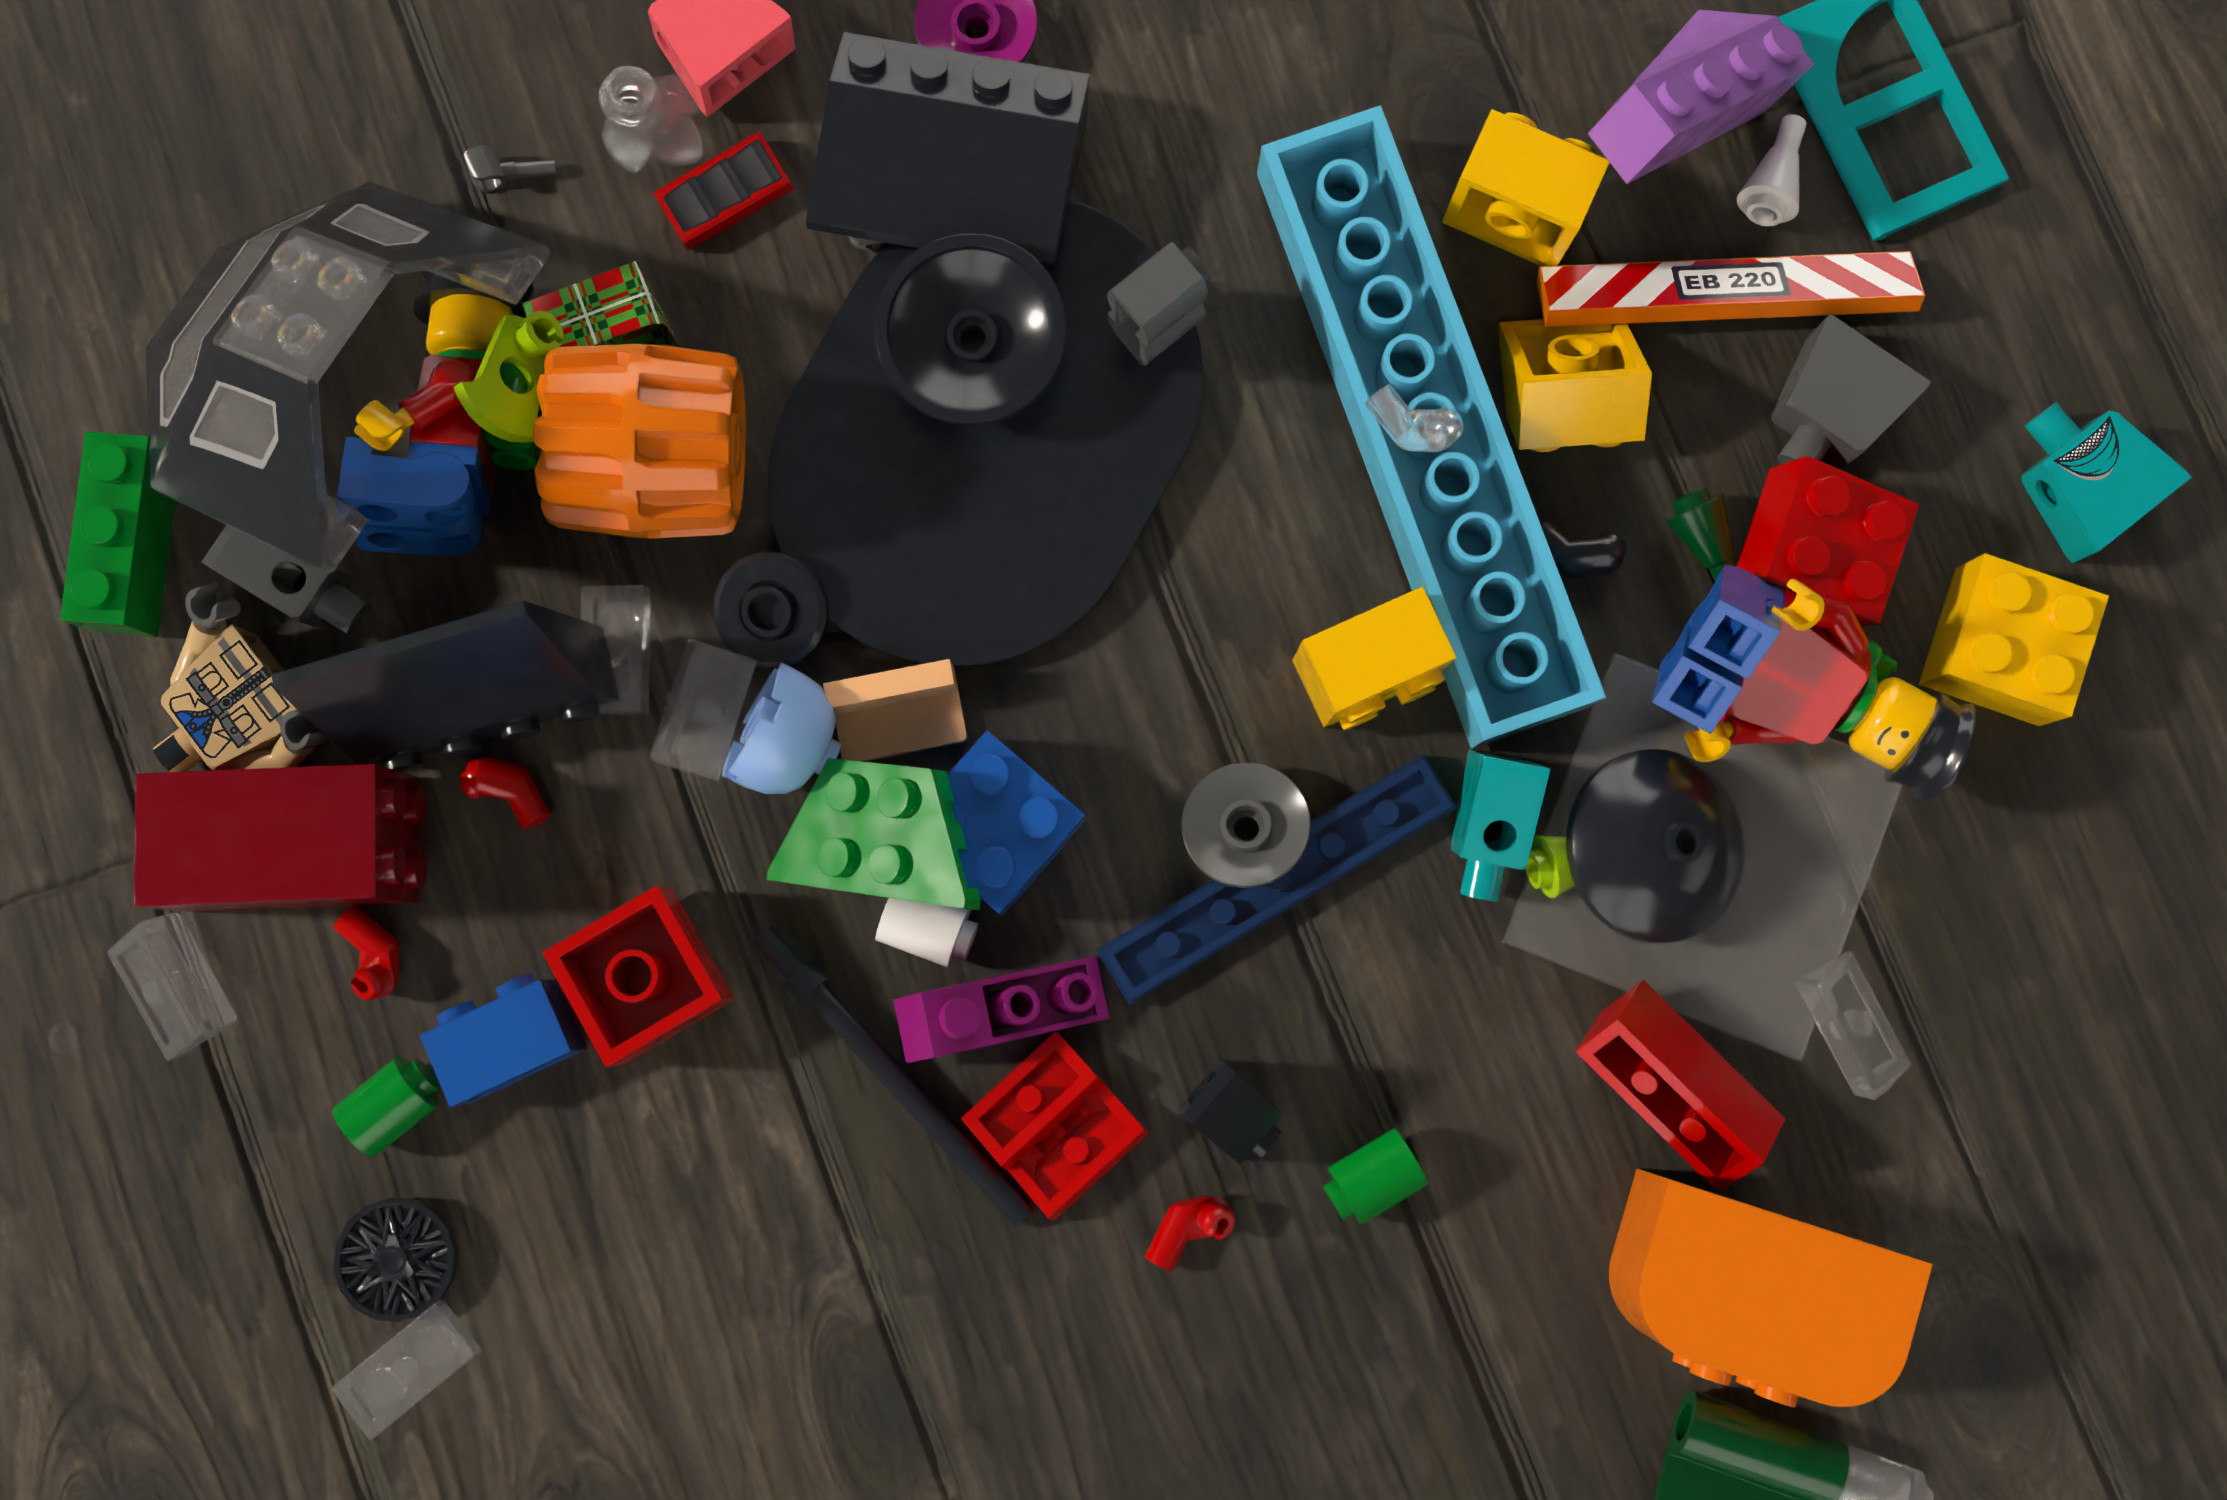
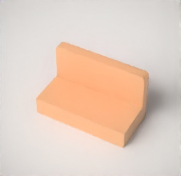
[823,659,967,762]

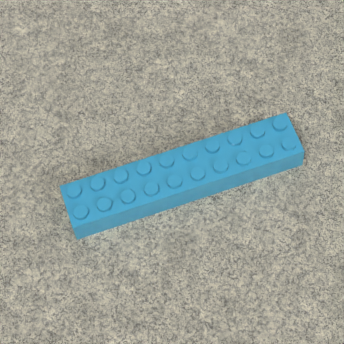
[1257,105,1606,749]

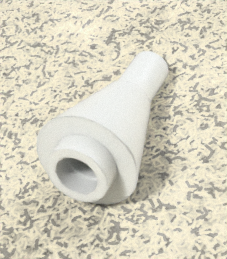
[1737,114,1807,226]

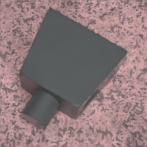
[1771,314,1931,467]
[202,524,370,635]

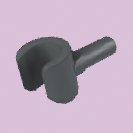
[463,145,557,193]

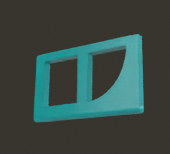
[1778,0,2009,242]

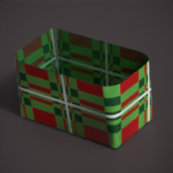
[522,261,678,347]

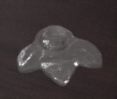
[599,66,703,173]

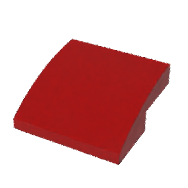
[961,1031,1149,1221]

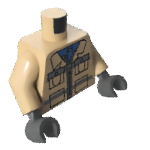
[153,582,332,772]

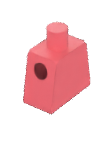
[648,0,796,117]

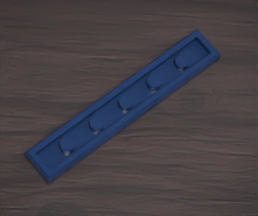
[1097,753,1457,1005]

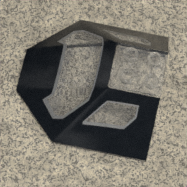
[146,182,550,574]

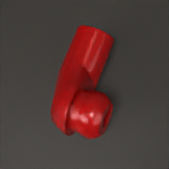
[459,756,551,830]
[333,905,399,1001]
[1144,1195,1235,1272]

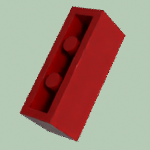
[1575,980,1786,1193]

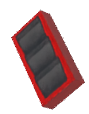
[653,131,794,251]

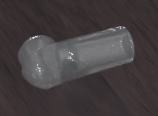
[1365,384,1464,452]

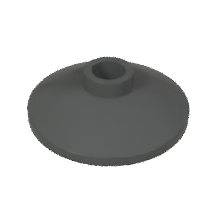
[1182,763,1310,888]

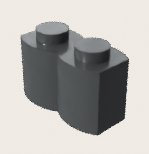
[1107,242,1210,366]

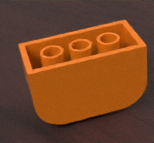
[1609,1169,1933,1407]

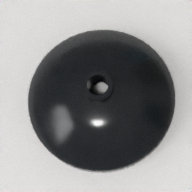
[874,233,1067,426]
[1566,749,1744,944]

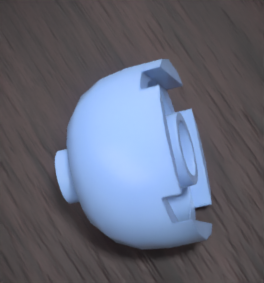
[722,663,841,794]

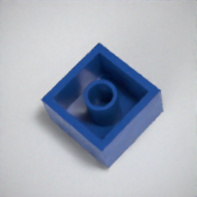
[948,730,1086,916]

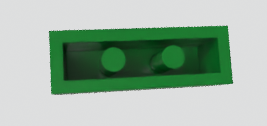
[60,431,176,638]

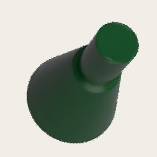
[1664,486,1736,581]

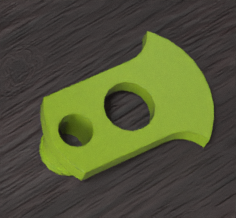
[454,311,564,443]

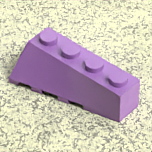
[1588,9,1815,184]

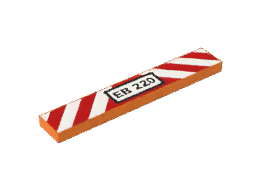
[1536,251,1925,327]

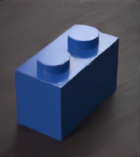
[419,973,587,1107]

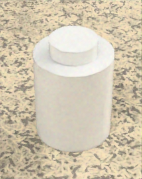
[875,898,978,967]

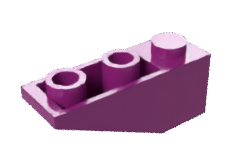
[893,956,1110,1063]

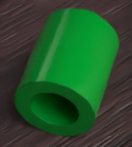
[332,1056,440,1157]
[1323,1128,1429,1225]

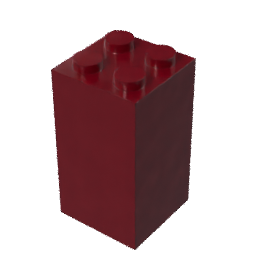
[134,764,427,912]

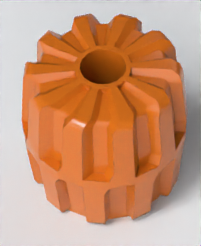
[533,344,746,538]

